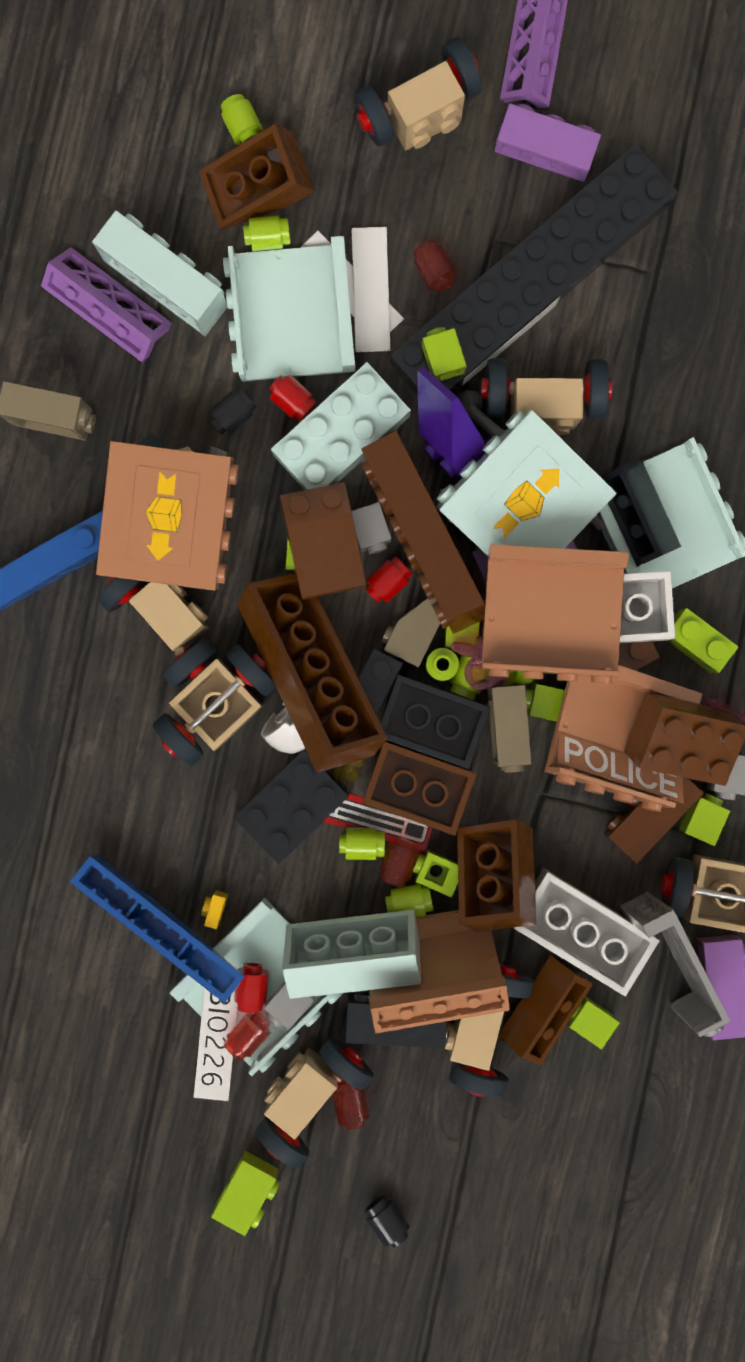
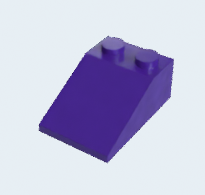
[417,366,486,480]

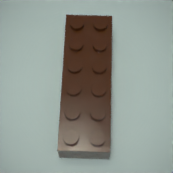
[360,431,485,635]
[237,573,387,773]

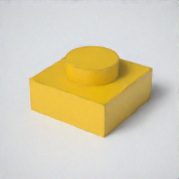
[201,890,228,929]

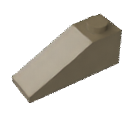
[381,598,440,668]

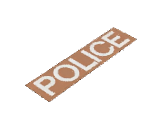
[558,732,684,804]

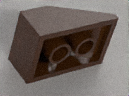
[199,124,315,230]
[280,482,366,600]

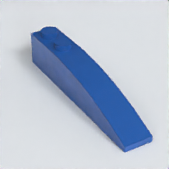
[0,511,103,611]
[70,855,245,1003]

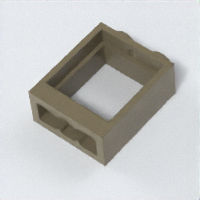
[0,381,96,441]
[487,685,532,772]

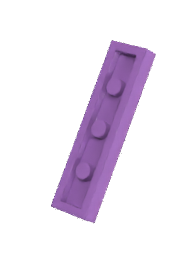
[500,0,568,109]
[41,247,172,362]

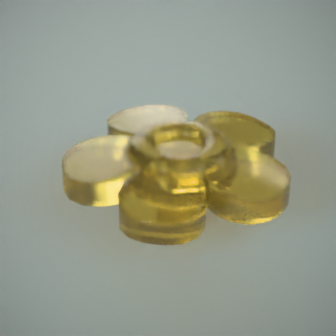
[334,759,364,781]

